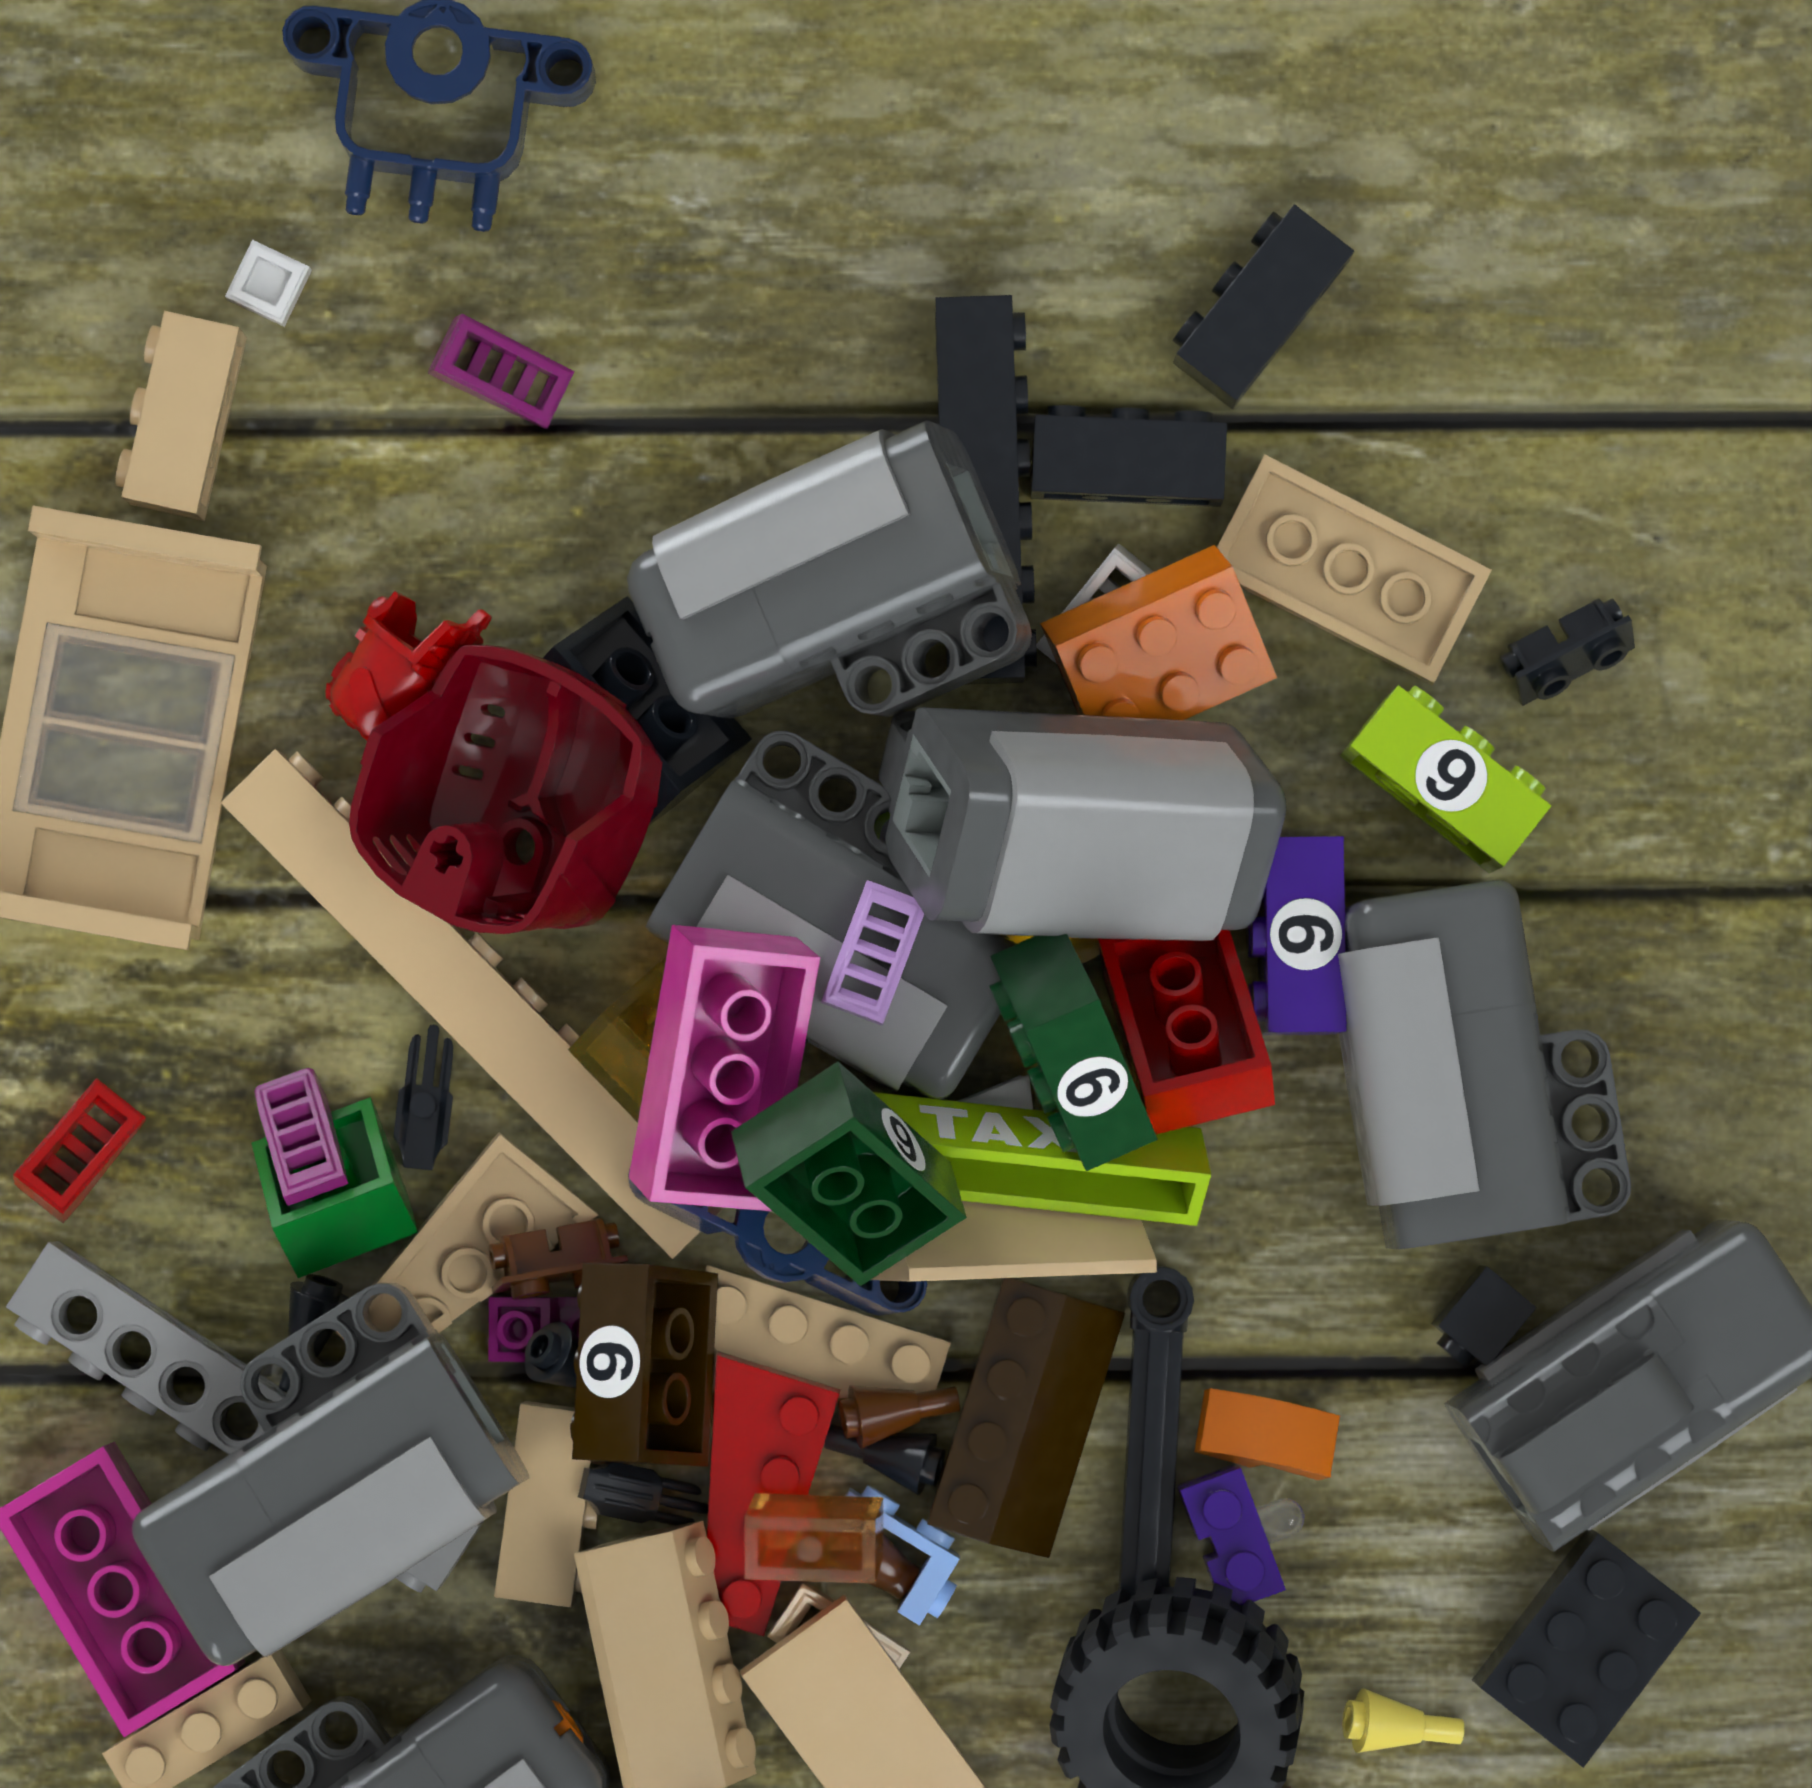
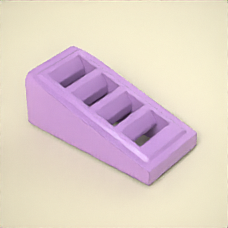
[821,880,924,1026]

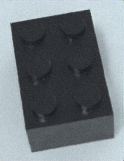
[1472,1529,1701,1768]

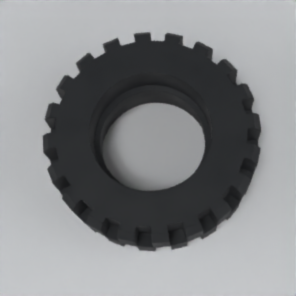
[1049,1577,1305,1788]

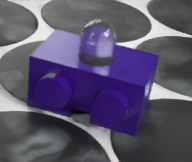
[1176,1464,1305,1605]

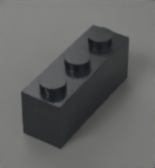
[1172,204,1354,410]
[1031,405,1227,507]

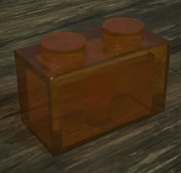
[745,1494,883,1583]

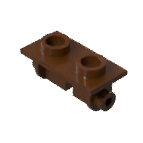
[488,1218,628,1300]

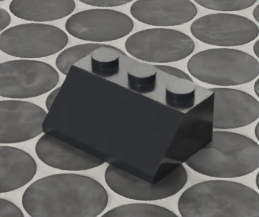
[543,596,752,825]

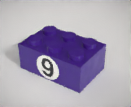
[1246,836,1347,1035]

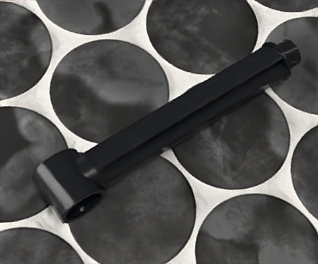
[1118,1265,1194,1596]

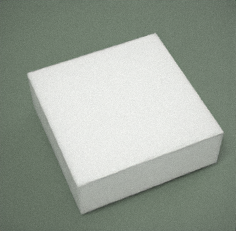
[225,240,312,327]

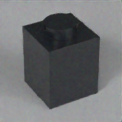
[1431,1265,1537,1367]

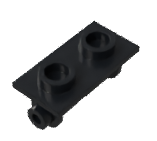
[1499,598,1635,706]

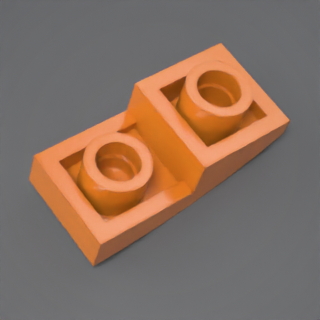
[1194,1388,1340,1481]

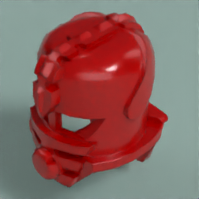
[325,591,492,740]

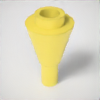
[1342,1688,1464,1753]

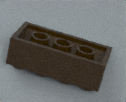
[927,1278,1125,1558]

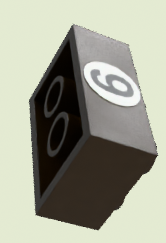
[570,1263,718,1467]

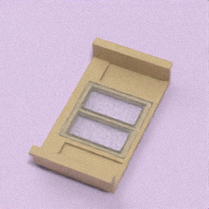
[0,506,267,950]

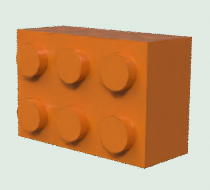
[1040,545,1277,720]

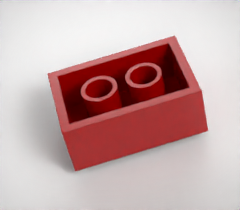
[1098,930,1275,1135]

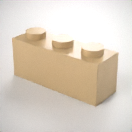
[116,311,247,521]
[494,1401,606,1608]
[102,1649,312,1788]

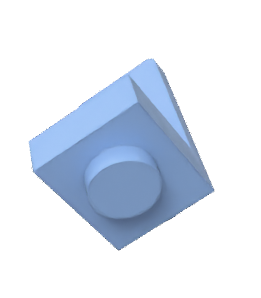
[843,1485,960,1626]

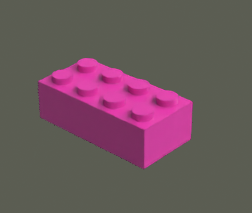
[629,925,820,1211]
[0,1442,245,1737]

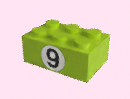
[1339,685,1552,874]

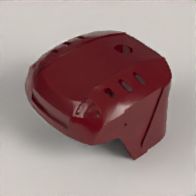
[349,645,662,934]

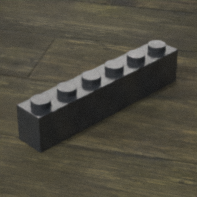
[935,295,1037,685]

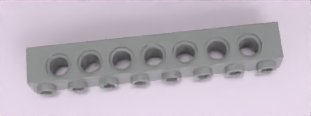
[6,1241,484,1593]

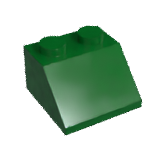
[251,1097,418,1278]

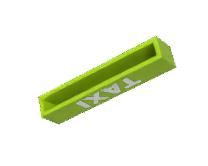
[873,1092,1211,1226]

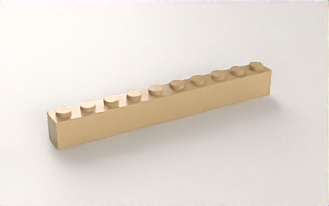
[221,749,725,1259]

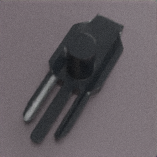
[393,1024,453,1171]
[578,1462,709,1526]

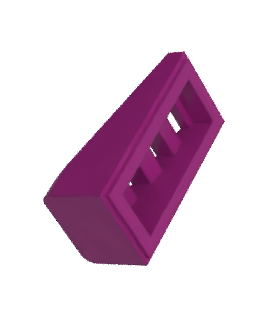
[428,313,575,429]
[254,1068,348,1206]

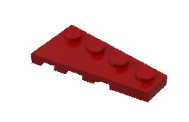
[707,1351,841,1637]

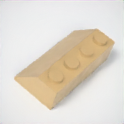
[871,1201,1157,1282]
[574,1521,757,1788]

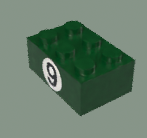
[989,934,1158,1172]
[731,1061,967,1286]

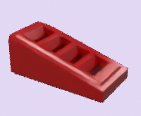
[13,1078,146,1223]

